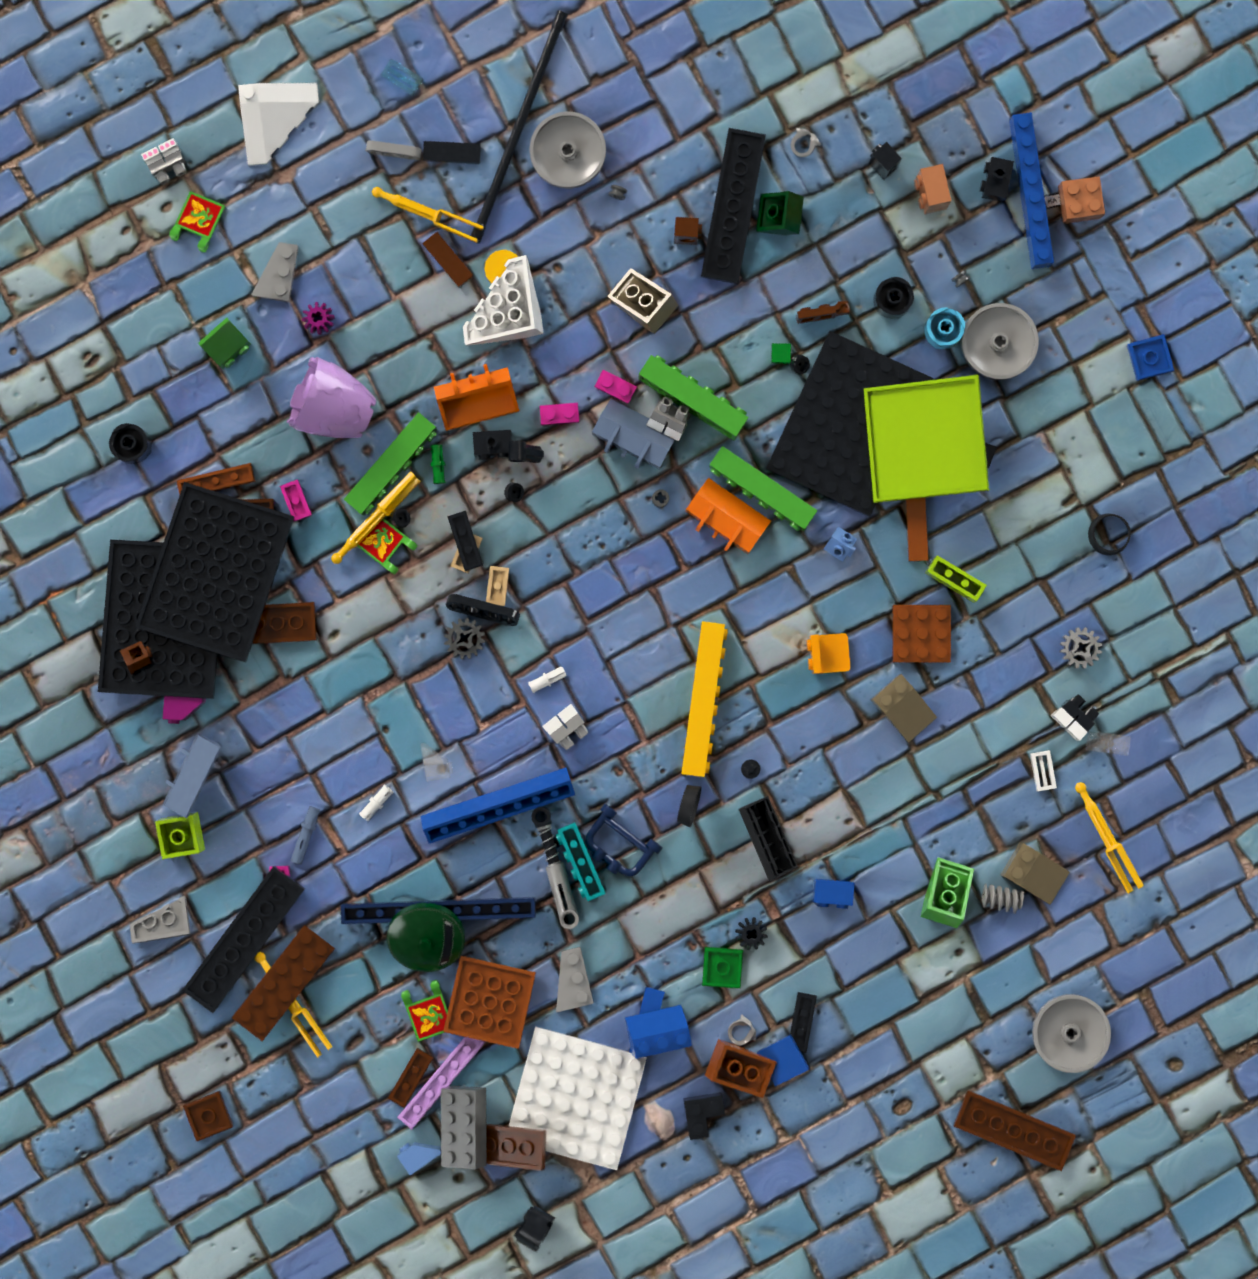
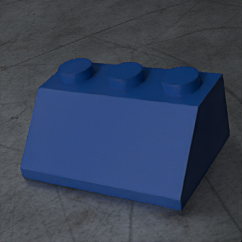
[625,1005,692,1059]

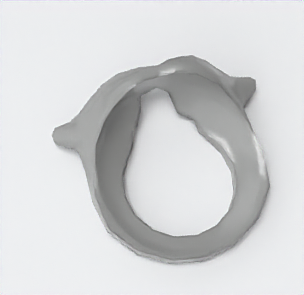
[791,128,821,157]
[728,1015,756,1046]

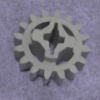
[1060,627,1102,669]

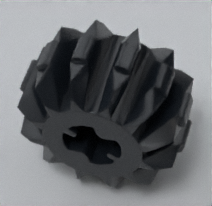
[735,917,768,950]

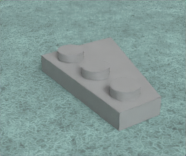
[251,242,299,302]
[130,896,191,944]
[556,947,594,1013]

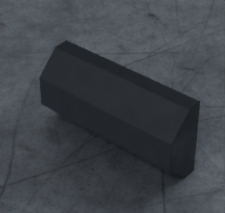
[739,796,798,881]

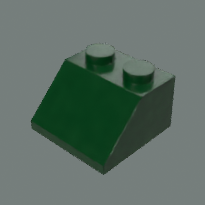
[756,191,804,235]

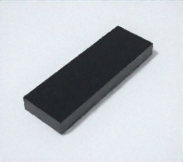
[423,141,481,164]
[447,511,483,572]
[790,992,817,1053]

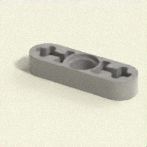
[366,141,422,160]

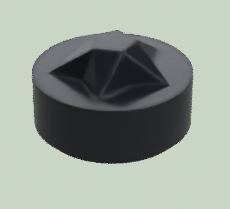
[790,354,810,375]
[504,483,524,502]
[390,509,411,528]
[741,759,760,779]

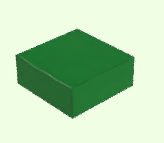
[771,343,791,364]

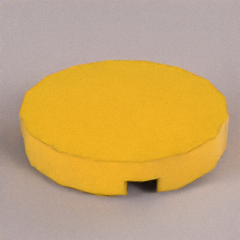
[484,250,518,284]

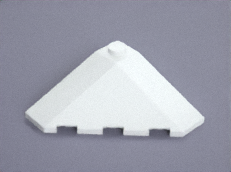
[238,83,319,166]
[463,255,544,346]

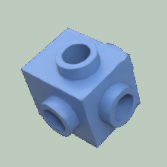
[824,527,857,562]

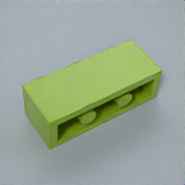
[925,555,987,603]

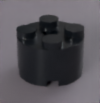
[873,277,914,319]
[109,423,152,464]
[513,1206,556,1252]

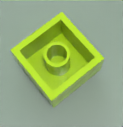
[155,812,205,859]

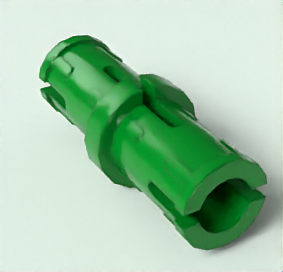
[430,445,446,484]

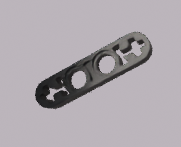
[446,594,520,626]

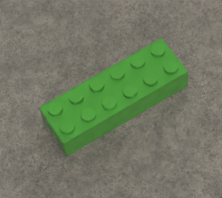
[638,355,748,441]

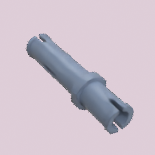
[291,806,320,864]

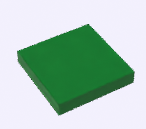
[702,947,743,989]

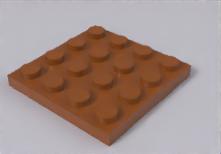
[443,956,536,1049]

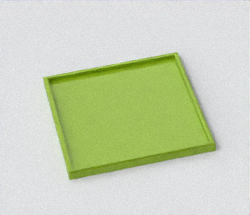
[864,375,990,503]

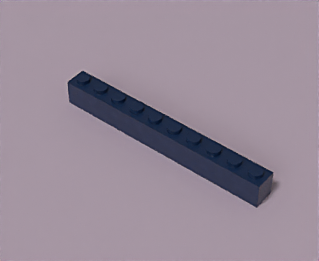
[341,897,536,924]

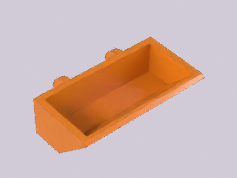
[434,364,520,431]
[685,478,771,554]

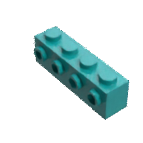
[556,822,606,901]

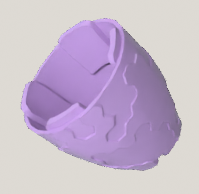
[286,357,376,438]

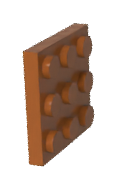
[892,605,951,663]

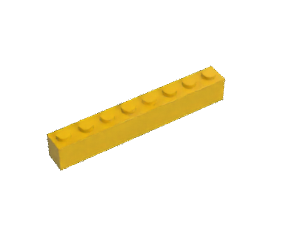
[681,621,728,777]

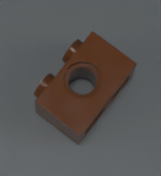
[674,217,702,245]

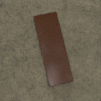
[422,232,473,288]
[388,1047,434,1108]

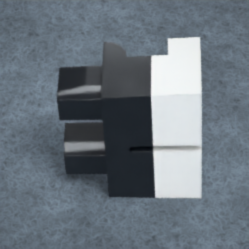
[1050,694,1099,741]

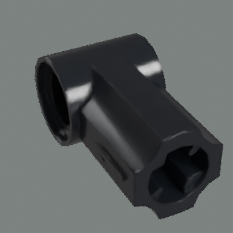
[508,441,544,463]

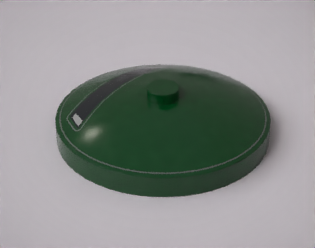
[387,903,465,972]

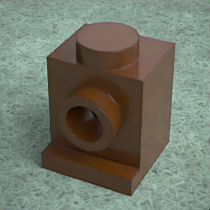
[120,641,153,674]

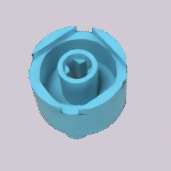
[924,307,965,349]

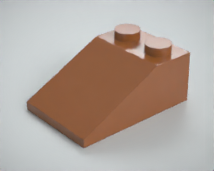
[705,1039,776,1098]

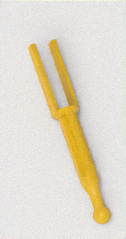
[372,187,484,243]
[331,471,421,564]
[1075,782,1144,893]
[254,952,333,1058]

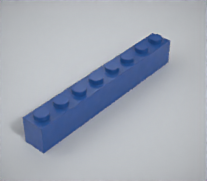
[1009,112,1054,269]
[420,767,575,844]

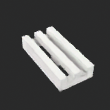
[1030,750,1057,791]

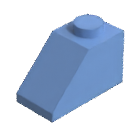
[397,1142,441,1175]

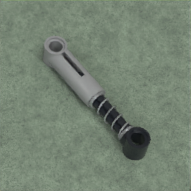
[531,807,579,929]

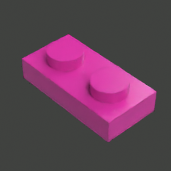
[594,370,637,405]
[540,403,579,426]
[280,479,312,522]

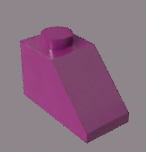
[163,696,206,724]

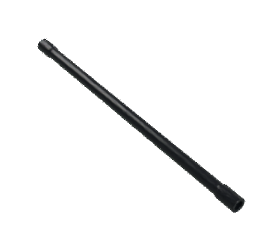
[471,11,568,244]

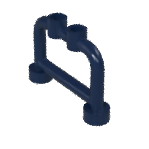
[585,804,663,877]

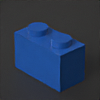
[813,879,855,909]

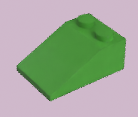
[198,317,251,369]
[920,857,974,928]

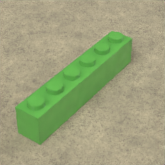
[344,412,437,516]
[709,446,818,531]

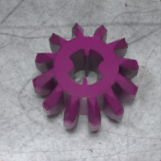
[302,302,335,335]

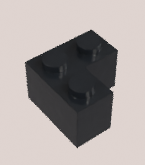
[683,1092,725,1140]

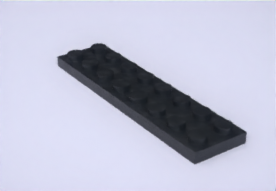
[701,128,766,284]
[182,866,305,1013]

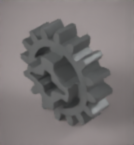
[444,618,486,659]

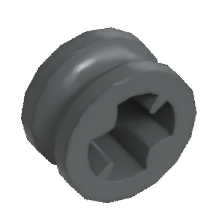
[609,185,627,200]
[951,270,971,288]
[652,489,669,508]

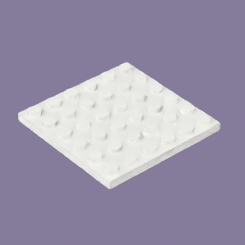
[509,1026,647,1170]

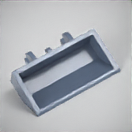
[592,399,675,470]
[163,734,221,818]

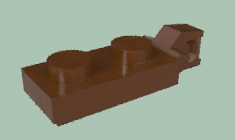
[796,301,850,324]

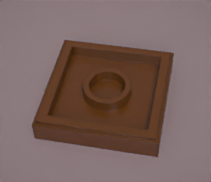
[183,1090,234,1142]

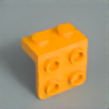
[806,633,850,674]

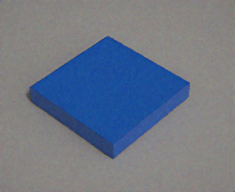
[1127,334,1175,381]
[757,1034,810,1086]

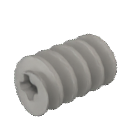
[982,883,1024,914]

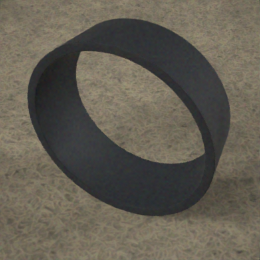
[1088,514,1131,555]
[677,785,701,827]

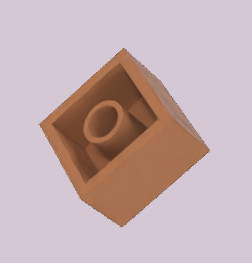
[914,164,951,214]
[1058,176,1105,224]

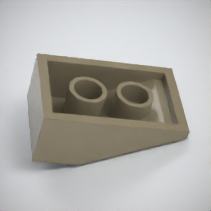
[607,268,678,334]
[870,674,937,743]
[1000,842,1070,905]

